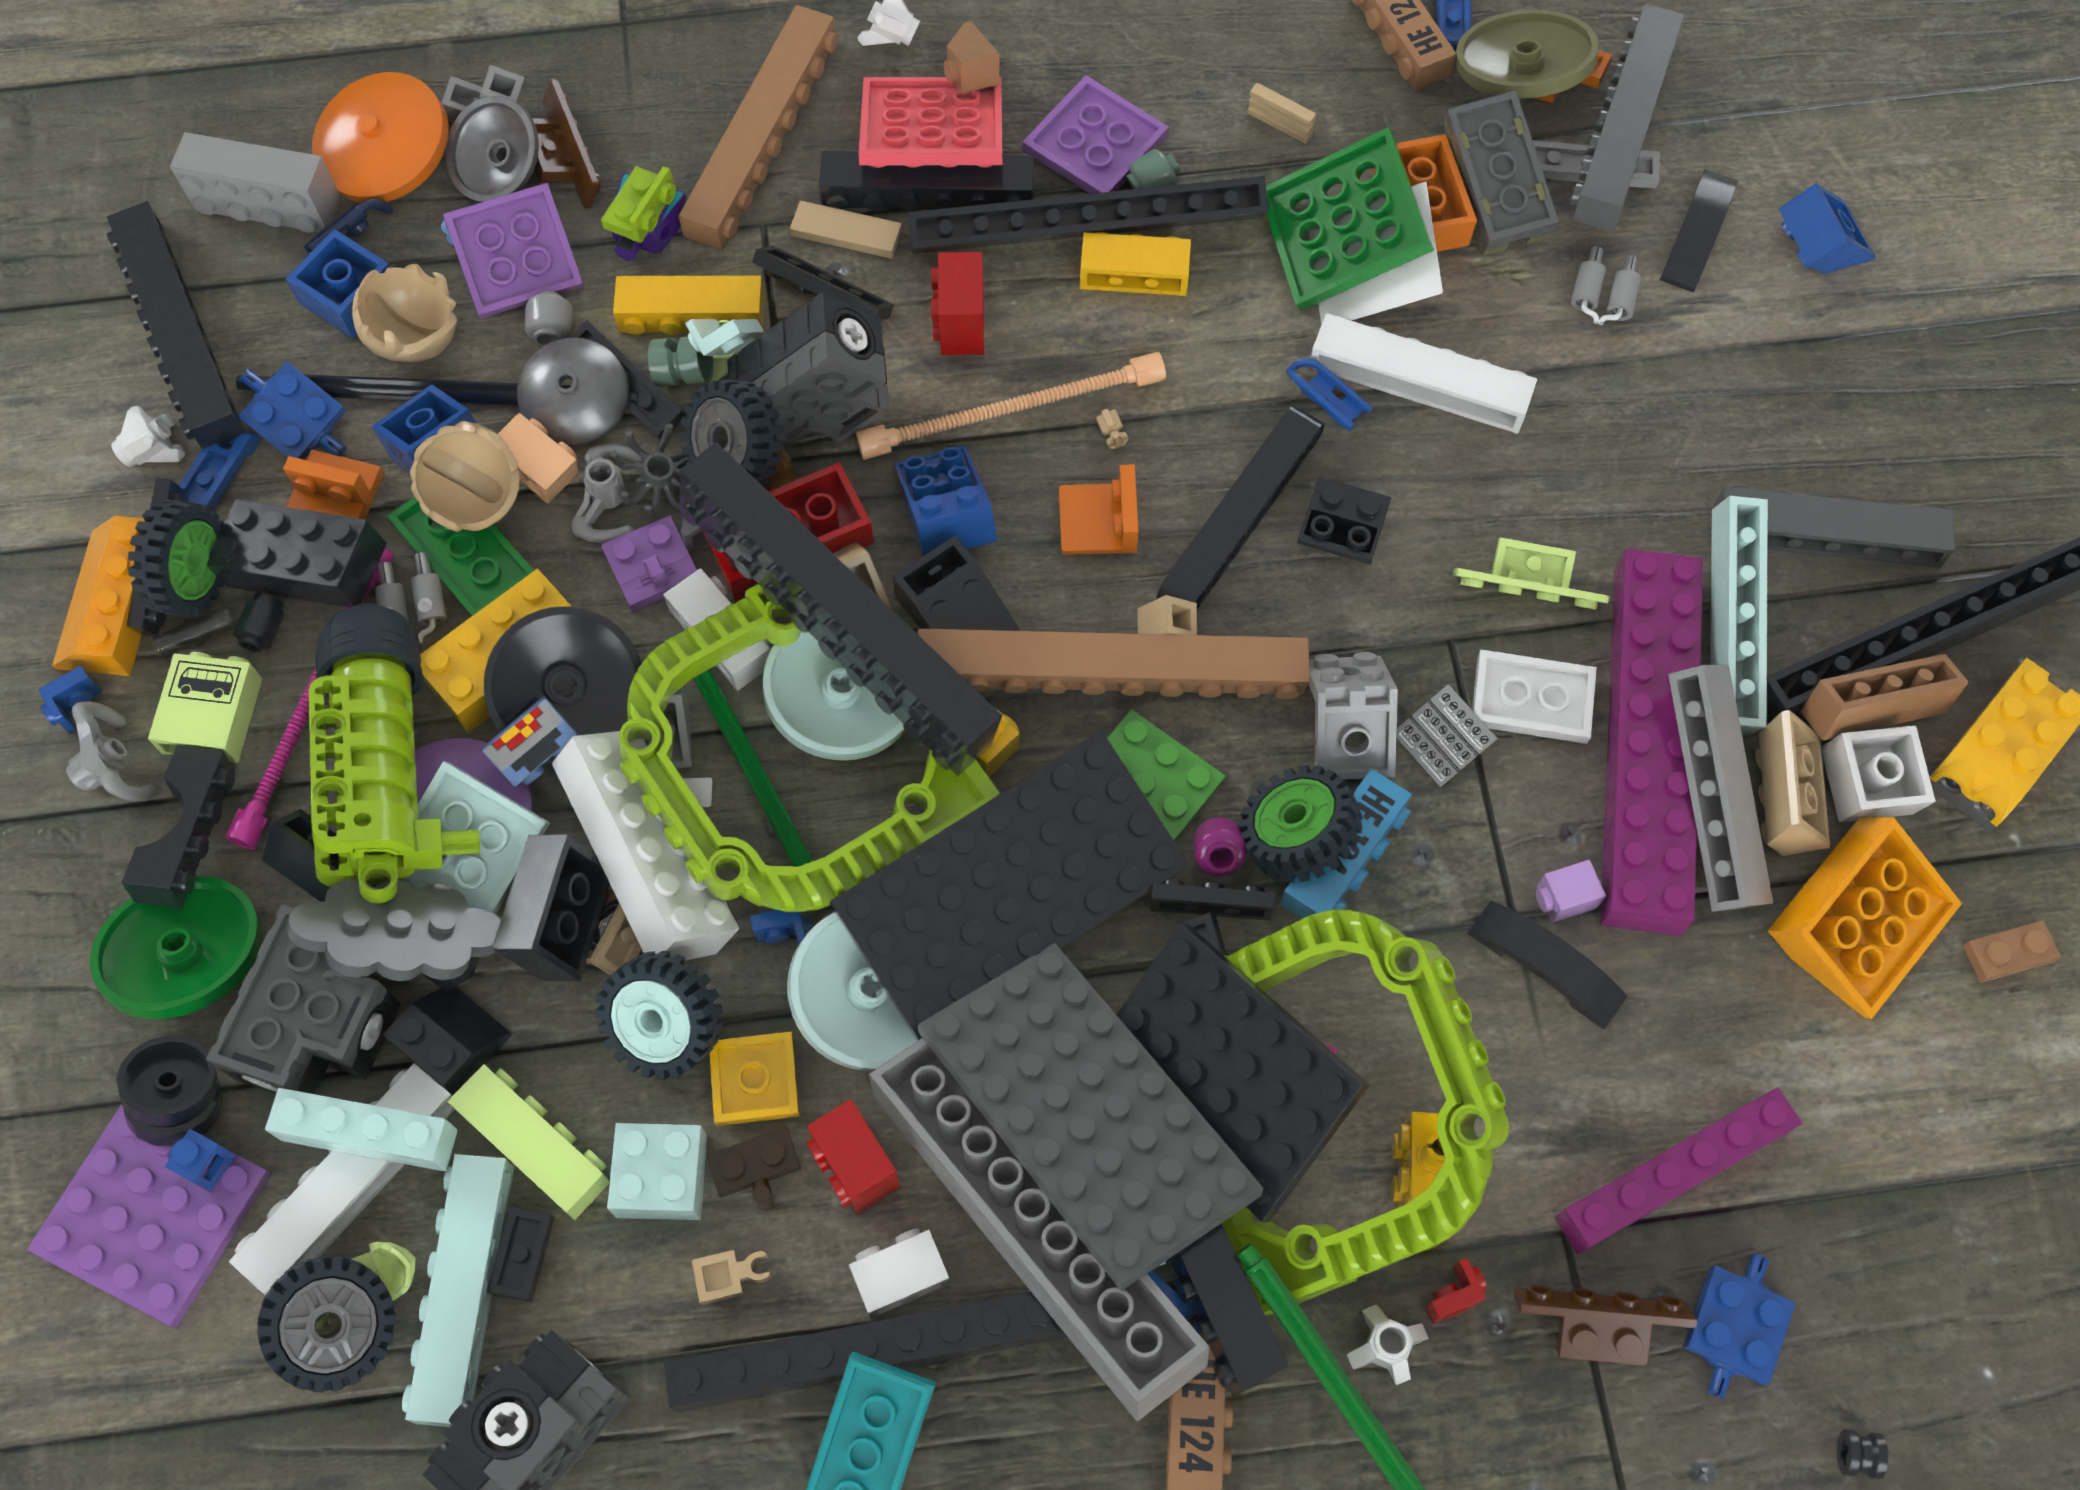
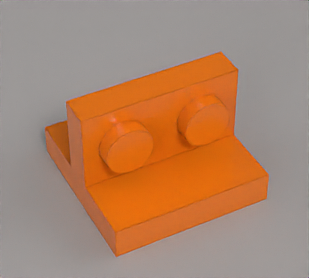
[283,450,385,520]

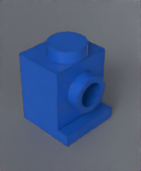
[165,1129,235,1192]

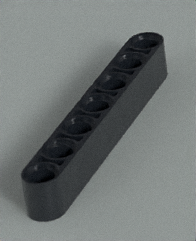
[1156,405,1325,610]

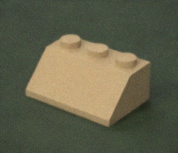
[1755,710,1830,856]

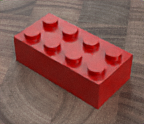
[703,462,874,602]

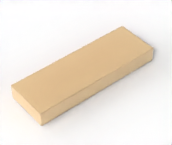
[790,201,902,259]

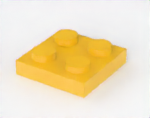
[710,1031,800,1126]

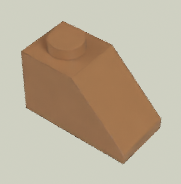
[944,21,999,94]

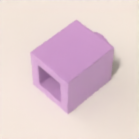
[1536,859,1606,923]

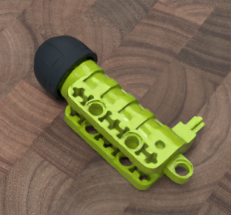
[309,603,480,904]

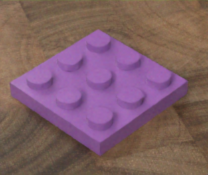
[1022,75,1169,194]
[443,183,584,319]

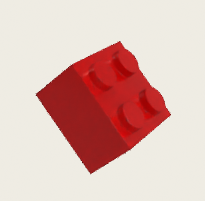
[931,252,984,355]
[806,1099,901,1215]

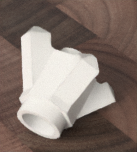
[858,0,920,46]
[111,406,186,467]
[1347,1304,1429,1385]

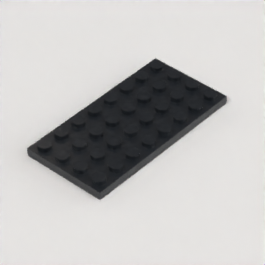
[829,730,1190,1041]

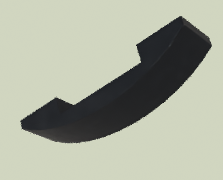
[1660,169,1738,293]
[1468,901,1628,1030]

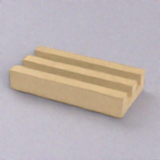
[1247,83,1316,144]

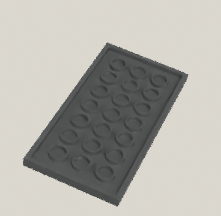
[918,943,1263,1291]

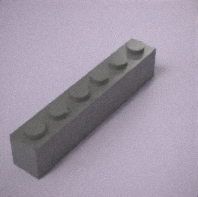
[1714,486,1955,568]

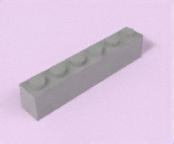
[1668,665,1773,912]

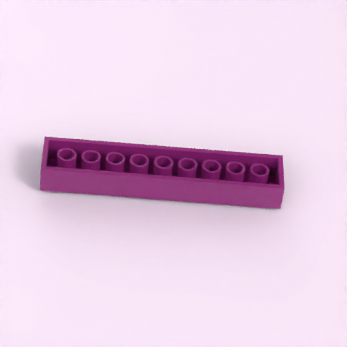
[1600,548,1703,936]

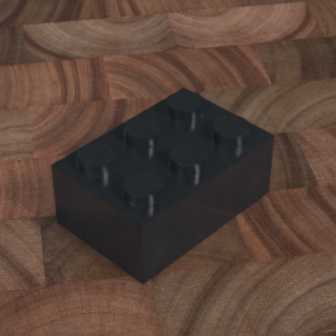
[492,834,610,982]

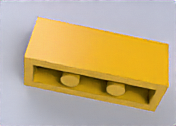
[1080,232,1191,296]

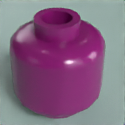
[1193,817,1246,876]

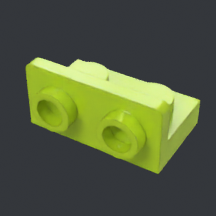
[601,166,676,243]

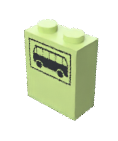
[148,652,263,763]

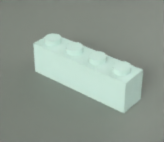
[265,1088,458,1172]

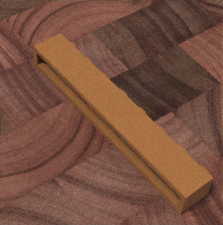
[679,5,839,250]

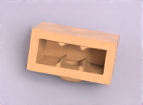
[498,413,578,504]

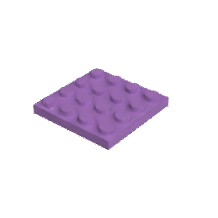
[27,1104,272,1329]

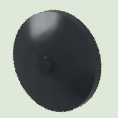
[484,606,642,763]

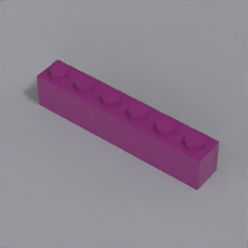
[1554,1087,1803,1255]

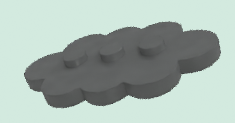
[287,880,501,981]

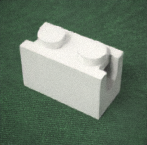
[849,1228,951,1319]

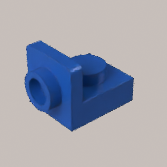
[38,665,103,733]
[750,910,812,944]

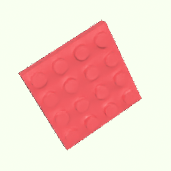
[859,77,1002,168]

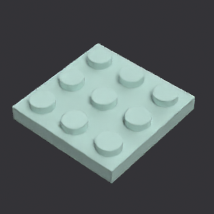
[403,761,550,914]

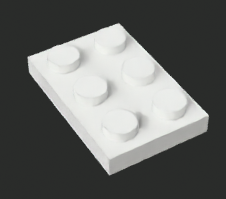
[1472,649,1597,744]

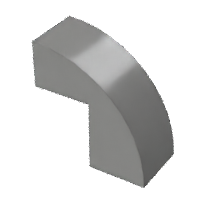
[441,65,524,123]

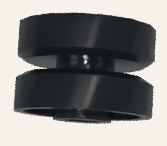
[116,1036,223,1147]

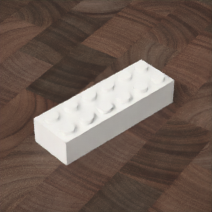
[552,731,739,960]

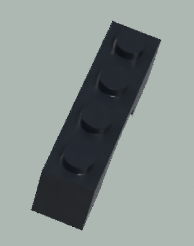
[121,745,235,908]

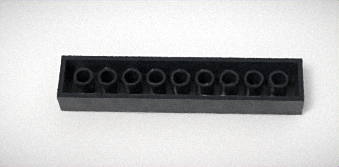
[680,442,1002,776]

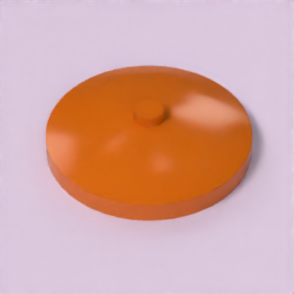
[312,72,449,203]

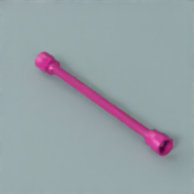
[225,548,394,850]

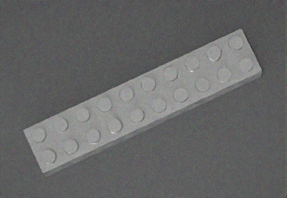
[869,1038,1209,1422]

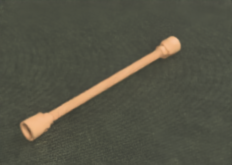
[855,352,1166,460]

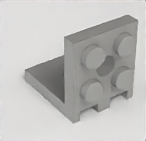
[1309,652,1398,779]

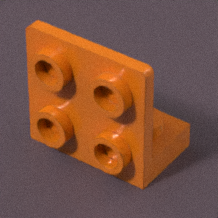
[1059,464,1139,555]

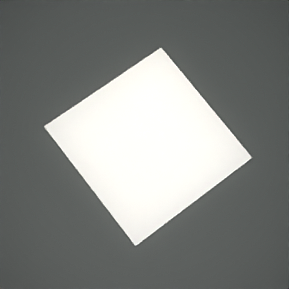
[1309,182,1443,325]

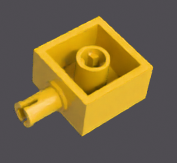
[1391,1112,1446,1208]

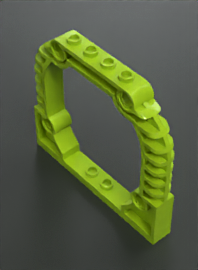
[619,584,1000,912]
[1222,910,1510,1316]

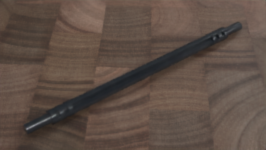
[236,373,638,405]

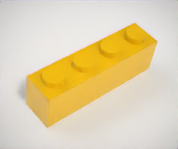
[613,276,765,335]

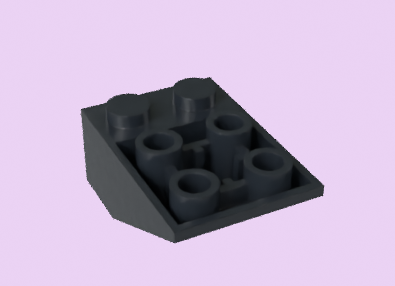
[892,536,1021,631]

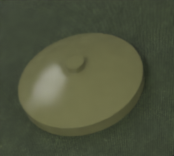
[1456,10,1599,98]

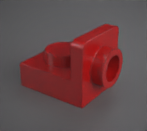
[1425,1258,1487,1325]

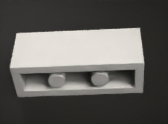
[663,568,773,691]

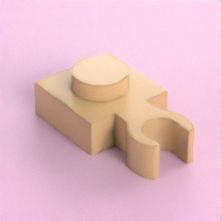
[692,1250,772,1305]

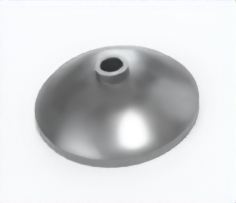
[445,96,539,202]
[517,338,629,446]

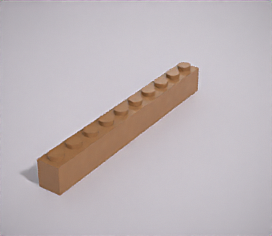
[918,629,1310,699]

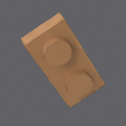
[1963,920,2061,983]

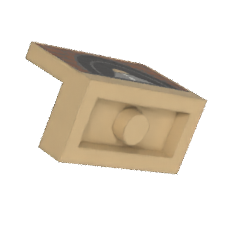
[586,887,642,975]

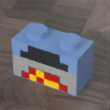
[482,696,577,787]

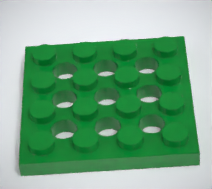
[1266,127,1434,311]

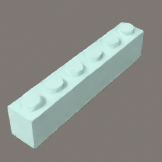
[1710,496,1768,737]
[402,1154,515,1427]

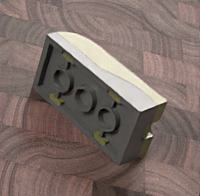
[1444,91,1559,256]

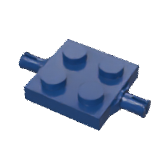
[238,361,347,460]
[1682,1254,1796,1399]

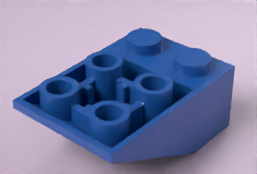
[894,446,997,556]

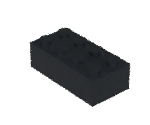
[206,499,387,608]

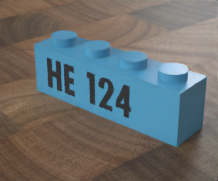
[1280,768,1412,918]

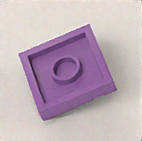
[601,515,697,612]

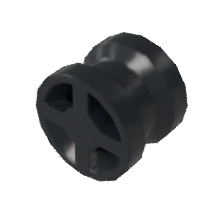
[1837,1429,1888,1479]

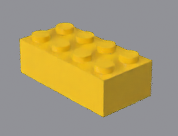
[420,568,572,733]

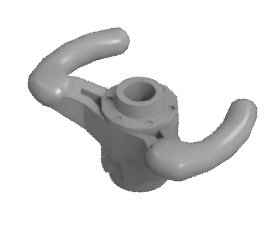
[571,444,645,544]
[66,701,157,802]

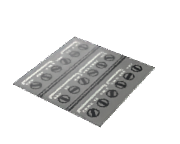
[1396,684,1498,787]

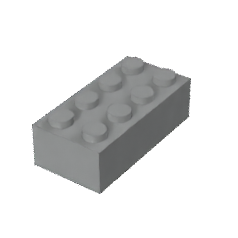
[170,132,342,233]

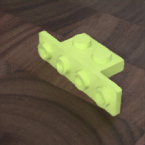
[1453,537,1610,609]

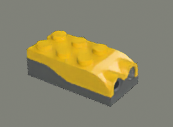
[1929,657,2080,832]

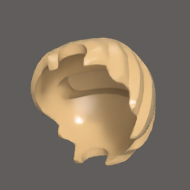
[352,264,457,363]
[410,421,520,532]

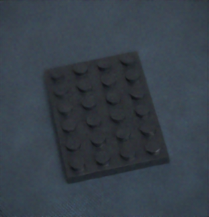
[1116,923,1370,1222]

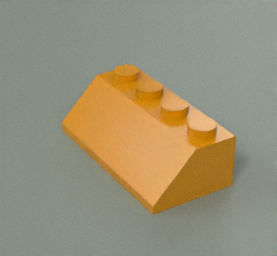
[52,516,145,676]

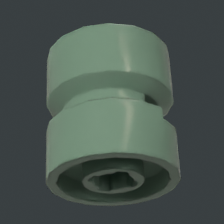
[648,336,714,387]

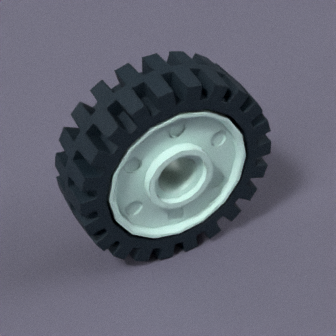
[595,951,723,1080]

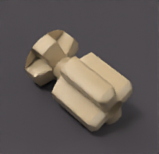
[1096,409,1128,449]

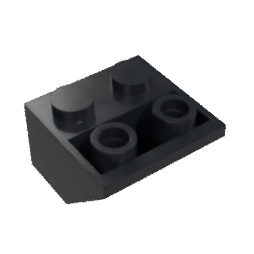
[1297,476,1392,565]

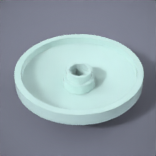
[763,633,905,761]
[787,912,917,1071]

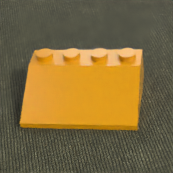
[1767,817,1962,1020]

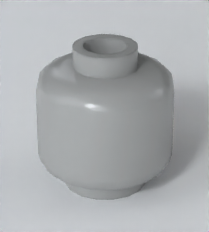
[525,291,573,347]

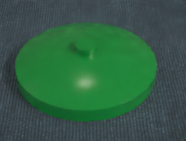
[89,876,262,1019]

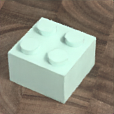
[607,1123,708,1220]

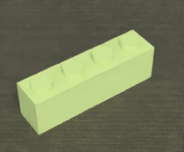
[447,1064,610,1220]

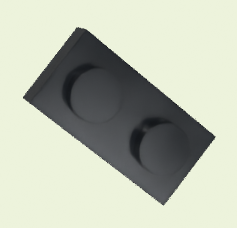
[486,1206,555,1302]

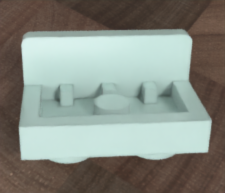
[685,319,764,356]

